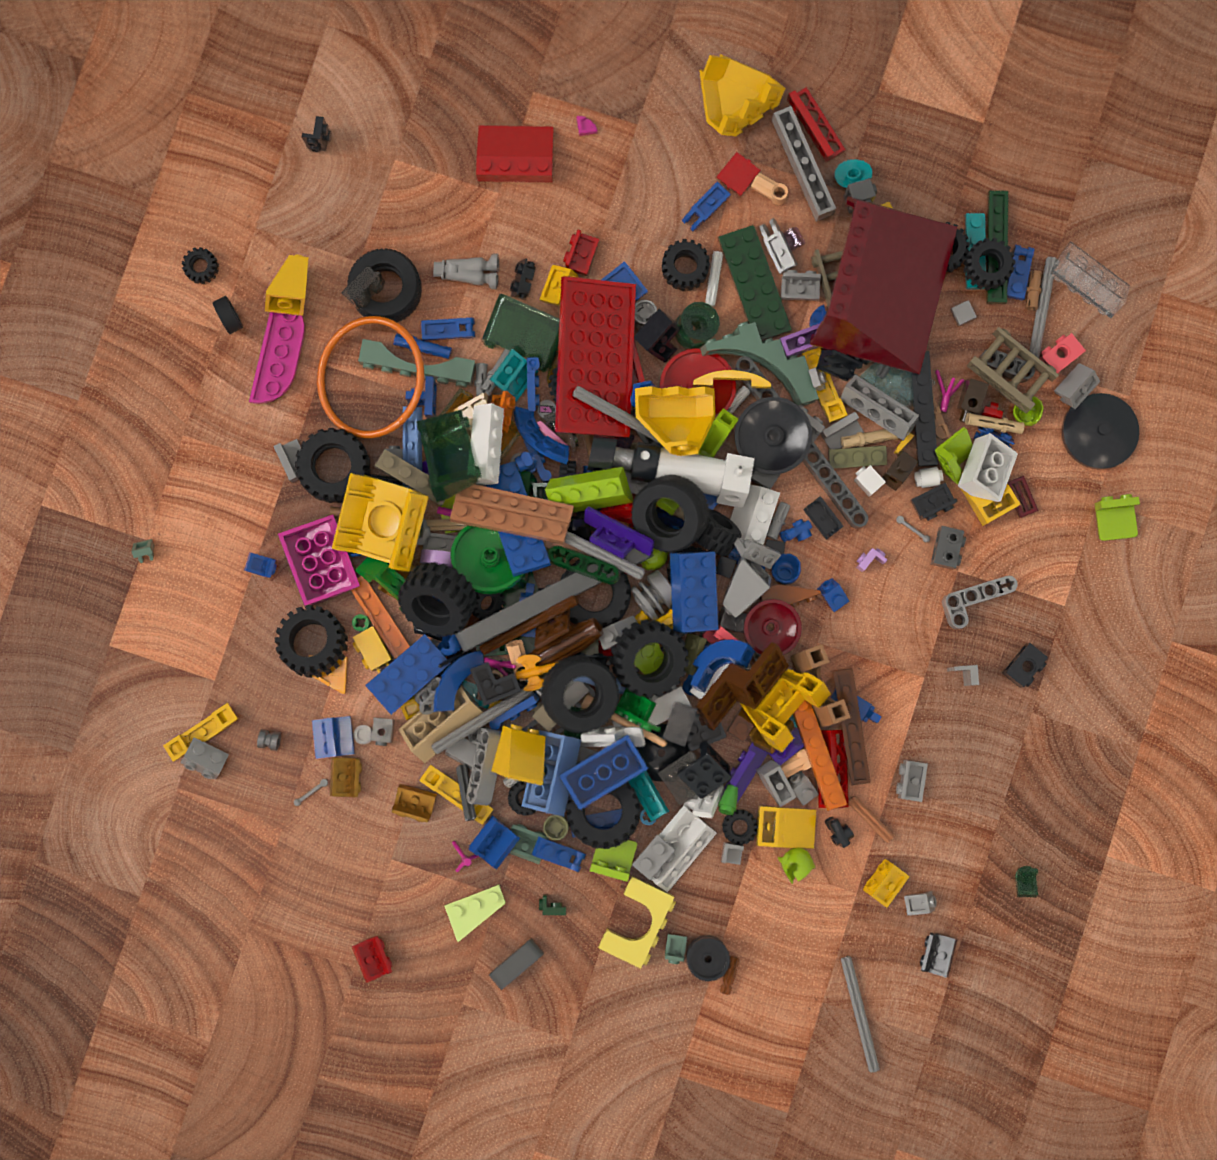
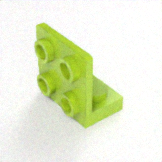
[935,427,973,485]
[590,840,637,882]

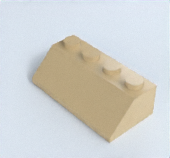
[398,685,483,763]

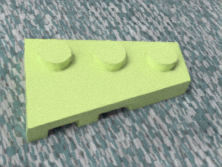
[444,885,506,942]

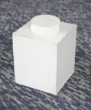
[854,465,885,497]

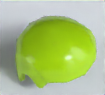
[1013,396,1044,426]

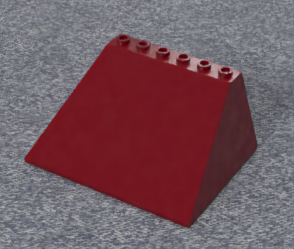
[809,196,957,375]

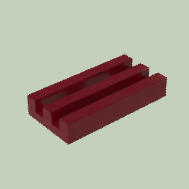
[1007,476,1039,518]

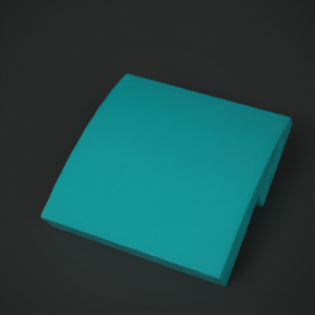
[489,349,539,402]

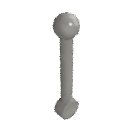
[896,516,930,543]
[293,779,328,806]

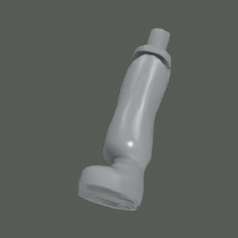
[433,254,499,290]

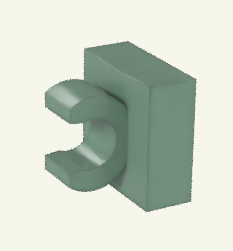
[131,539,154,563]

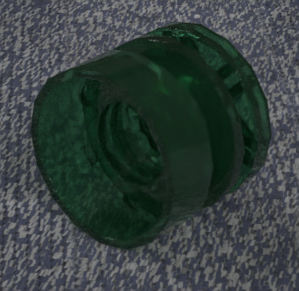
[675,302,720,349]

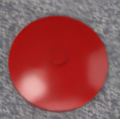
[659,348,736,420]

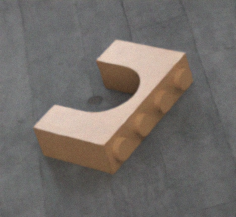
[790,644,851,728]

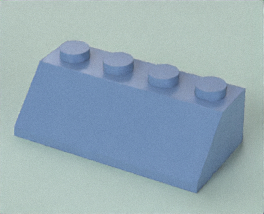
[521,730,581,816]

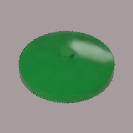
[451,525,525,594]

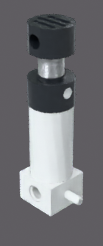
[587,434,754,508]

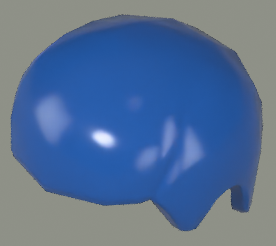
[771,554,801,585]
[437,634,462,656]

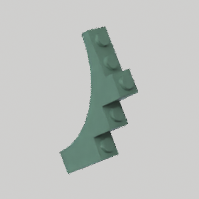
[700,322,819,406]

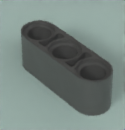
[980,350,1035,383]
[489,938,544,990]

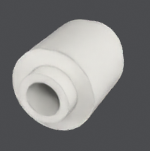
[914,467,943,488]

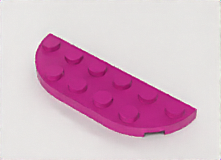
[249,312,305,404]

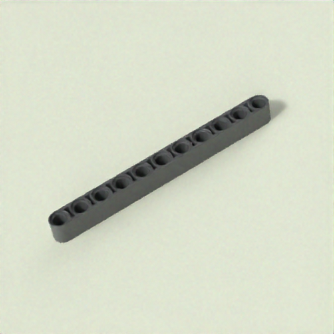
[735,356,868,529]
[455,548,654,652]

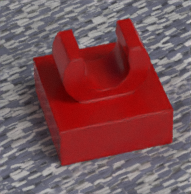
[980,401,1003,423]

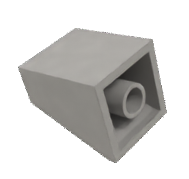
[723,557,772,618]

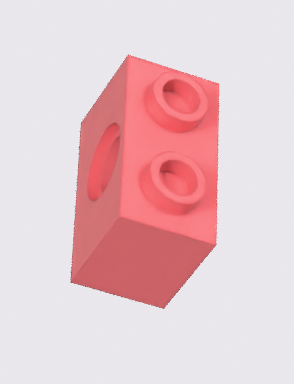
[1040,333,1086,373]

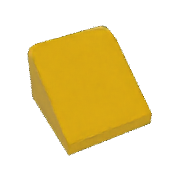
[400,695,420,720]

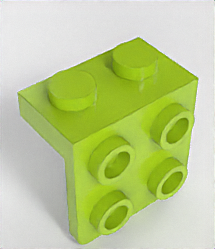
[1095,494,1140,541]

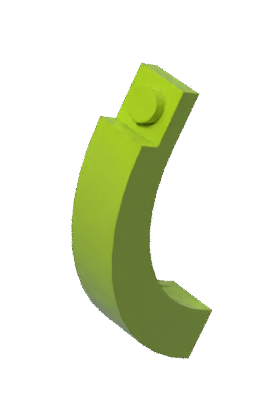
[656,408,738,515]

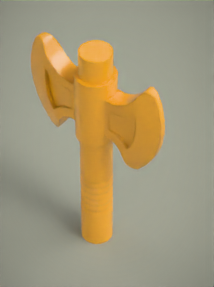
[516,654,558,691]

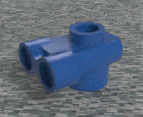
[514,451,537,474]
[780,519,812,542]

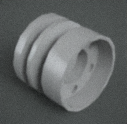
[631,569,672,620]

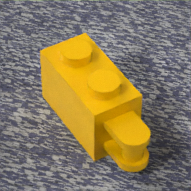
[352,626,393,673]

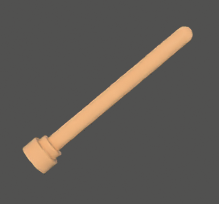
[581,694,667,747]

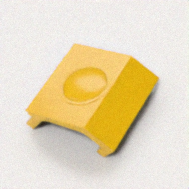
[332,473,429,572]

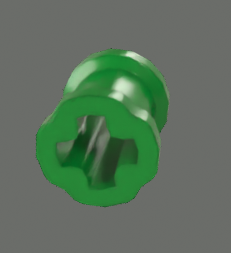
[352,614,371,632]

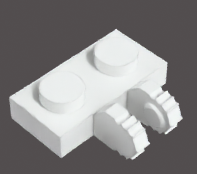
[683,785,725,818]

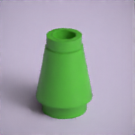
[718,785,738,815]

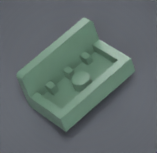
[509,824,549,864]

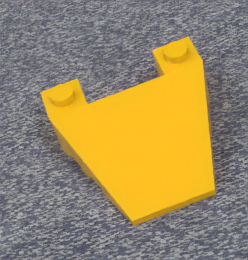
[739,669,831,753]

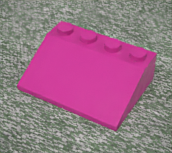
[278,515,360,608]

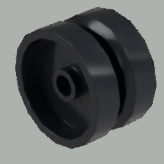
[686,935,730,982]

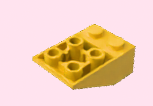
[960,472,1021,526]
[756,806,816,849]

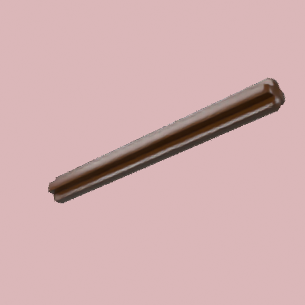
[480,595,579,655]

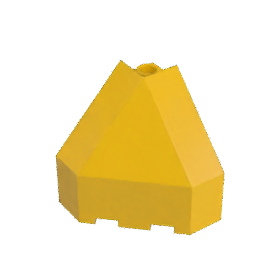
[699,54,785,137]
[635,386,715,456]

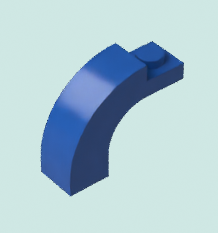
[691,640,755,693]

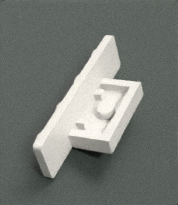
[574,726,645,747]

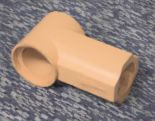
[751,173,788,205]
[506,639,528,681]
[780,748,811,778]

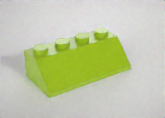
[545,467,634,513]

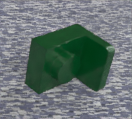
[539,894,567,915]

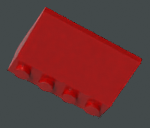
[476,125,554,183]

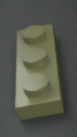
[828,445,887,469]

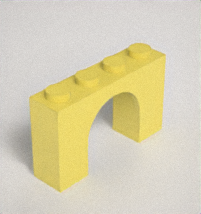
[598,876,676,969]

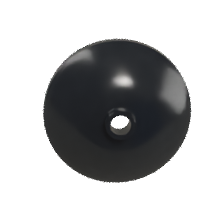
[635,724,690,782]

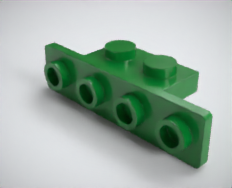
[614,688,660,732]

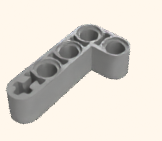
[942,576,1018,629]
[466,727,501,806]

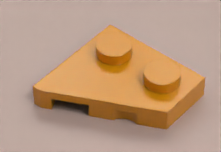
[308,655,348,694]

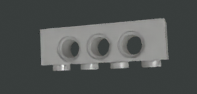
[841,375,919,441]

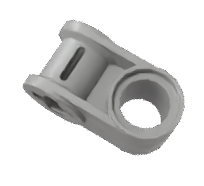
[415,677,441,715]

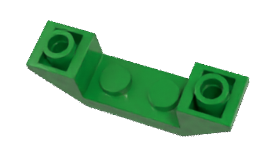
[355,557,406,609]

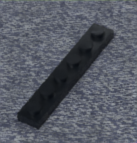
[911,351,938,467]

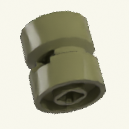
[543,814,569,840]

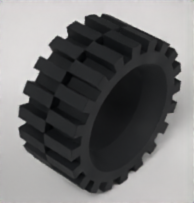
[275,605,348,678]

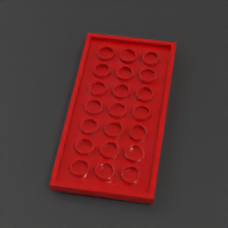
[555,276,636,438]

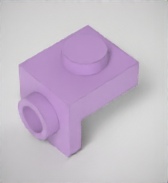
[856,548,887,572]

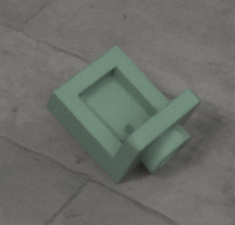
[664,933,687,964]

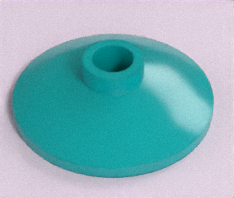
[835,159,873,188]

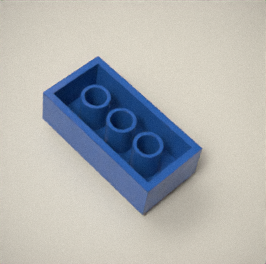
[670,551,718,633]
[365,634,450,715]
[559,735,648,810]

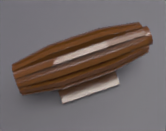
[529,609,603,666]

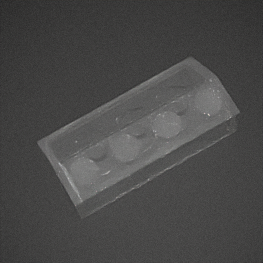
[1051,241,1130,318]

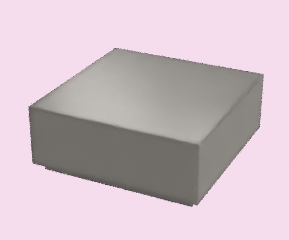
[950,300,977,326]

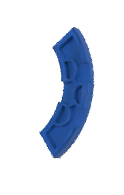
[514,407,569,464]
[434,651,484,712]

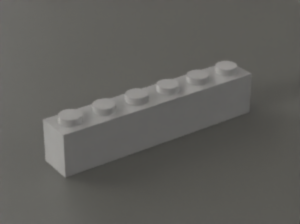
[772,106,836,222]

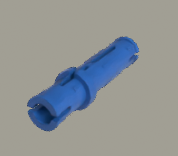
[394,333,452,360]

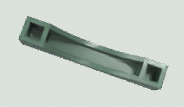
[358,339,476,388]

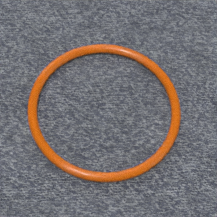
[317,316,424,439]

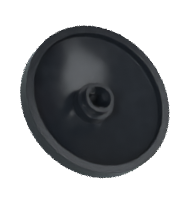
[1062,393,1139,470]
[735,397,812,474]

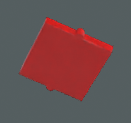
[716,152,761,197]

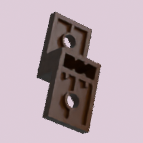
[695,642,789,731]

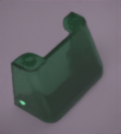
[482,294,560,372]
[416,410,482,503]

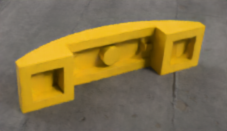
[802,347,848,423]
[693,370,771,389]
[163,703,238,762]
[419,764,494,825]

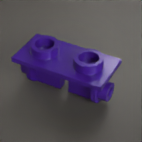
[768,728,804,766]

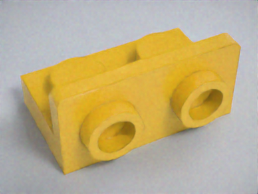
[539,265,579,307]
[863,859,910,908]

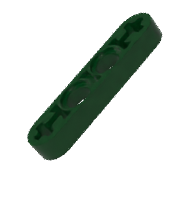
[548,546,620,585]

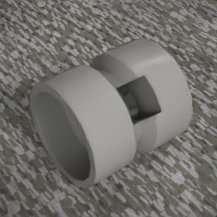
[634,300,657,329]

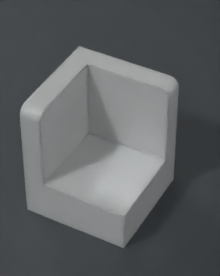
[721,842,744,865]

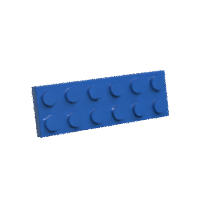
[482,461,551,577]

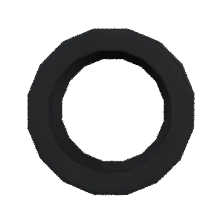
[213,296,243,334]

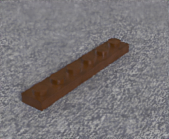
[833,668,871,786]

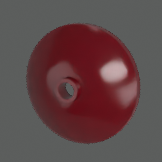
[744,599,802,655]

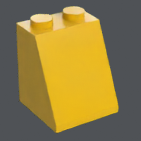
[265,255,309,316]
[491,724,545,785]

